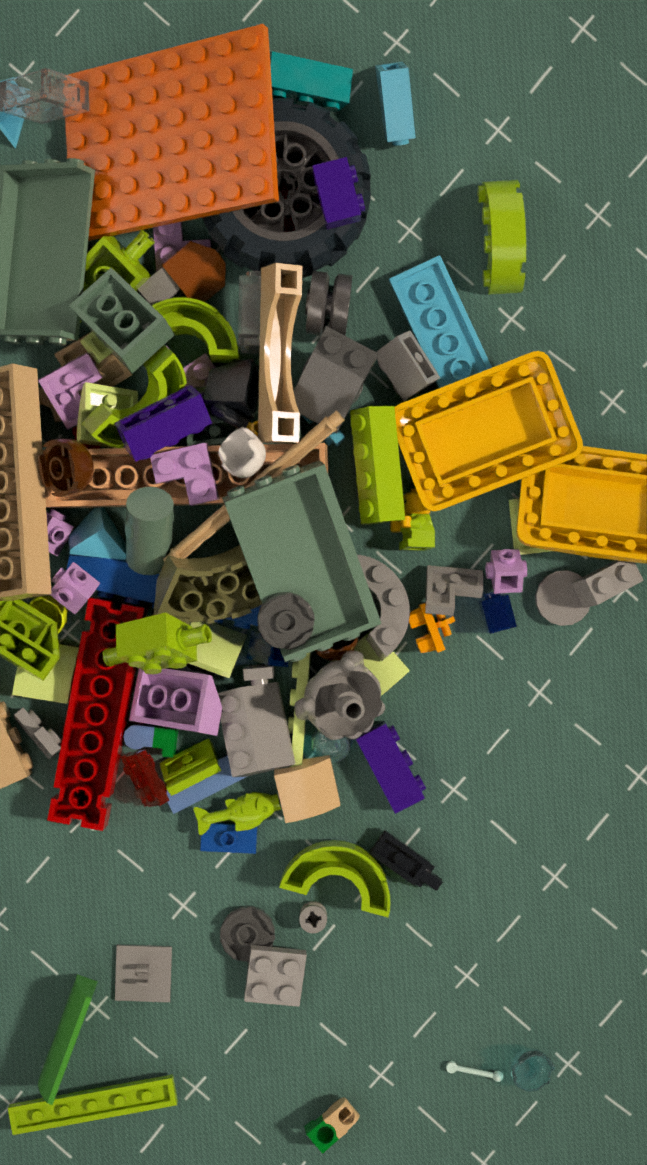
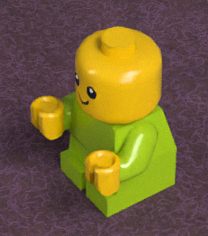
[390,488,435,551]

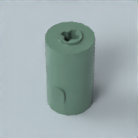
[125,487,174,575]

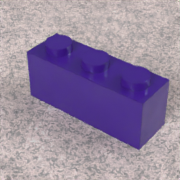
[114,385,212,462]
[356,721,427,814]

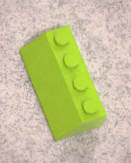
[350,406,405,525]

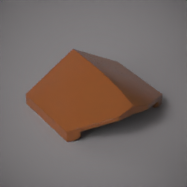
[161,241,226,302]

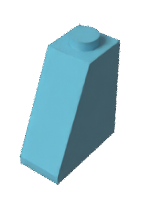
[375,62,416,146]

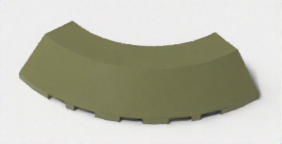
[153,545,262,625]

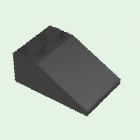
[293,326,378,434]

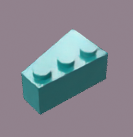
[270,51,353,112]

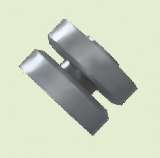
[305,271,353,336]

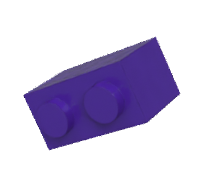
[312,157,365,230]

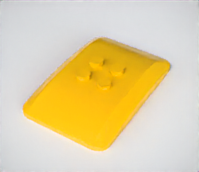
[395,351,583,512]
[516,446,647,564]

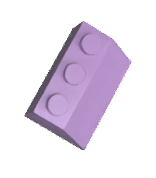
[129,669,222,736]

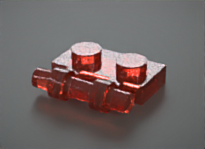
[120,749,169,807]

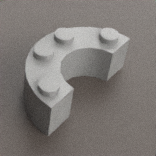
[357,555,410,661]

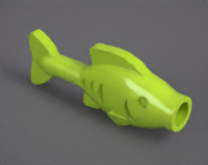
[193,792,281,835]

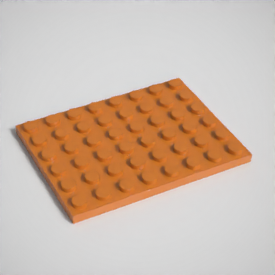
[63,24,279,241]

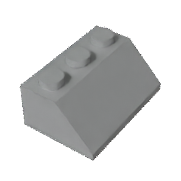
[218,682,296,777]

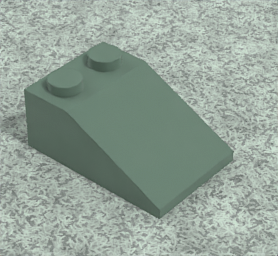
[69,268,174,374]

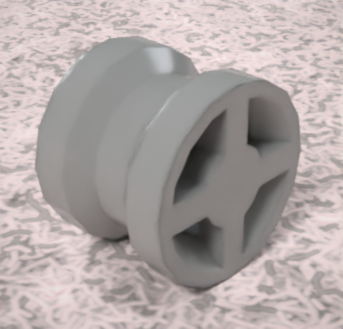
[299,901,327,933]

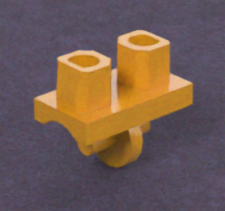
[409,602,456,653]

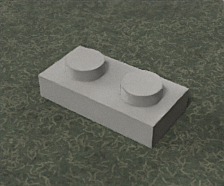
[243,663,275,685]

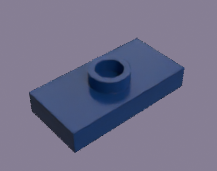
[200,822,257,854]

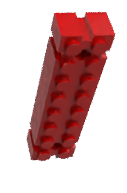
[47,597,148,831]

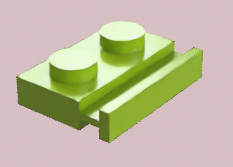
[159,738,222,796]

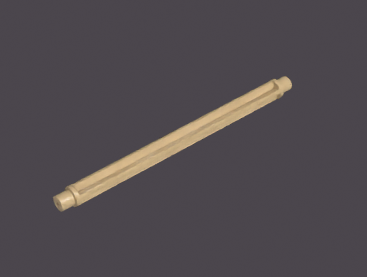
[163,410,345,562]

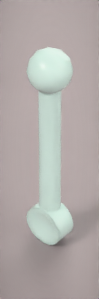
[446,1061,503,1082]

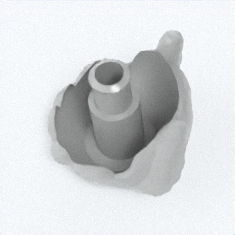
[294,650,385,740]

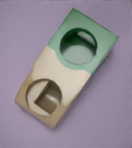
[304,1097,360,1154]

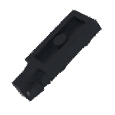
[369,829,443,891]

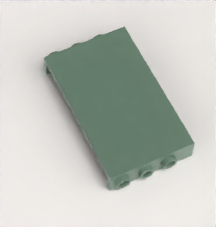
[0,158,95,345]
[222,460,382,662]

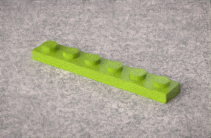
[8,1074,178,1135]

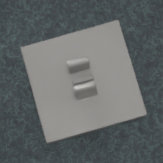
[115,944,172,1002]

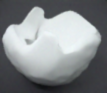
[218,427,266,478]

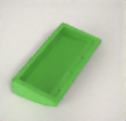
[38,974,98,1105]

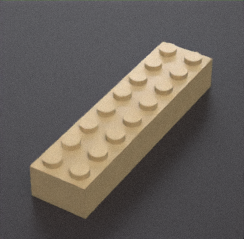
[0,363,52,601]

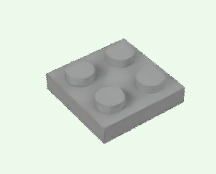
[244,945,307,1007]

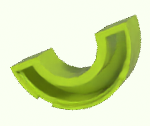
[477,180,526,295]
[152,297,240,363]
[81,345,187,448]
[279,840,391,918]

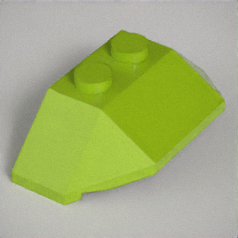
[0,600,60,681]

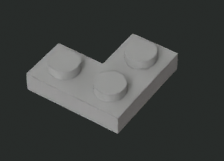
[425,565,483,616]
[14,707,61,759]

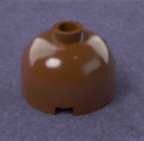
[38,438,94,497]

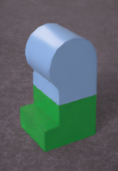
[124,723,178,758]

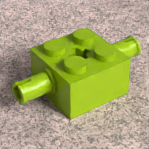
[80,230,155,323]
[103,612,212,674]

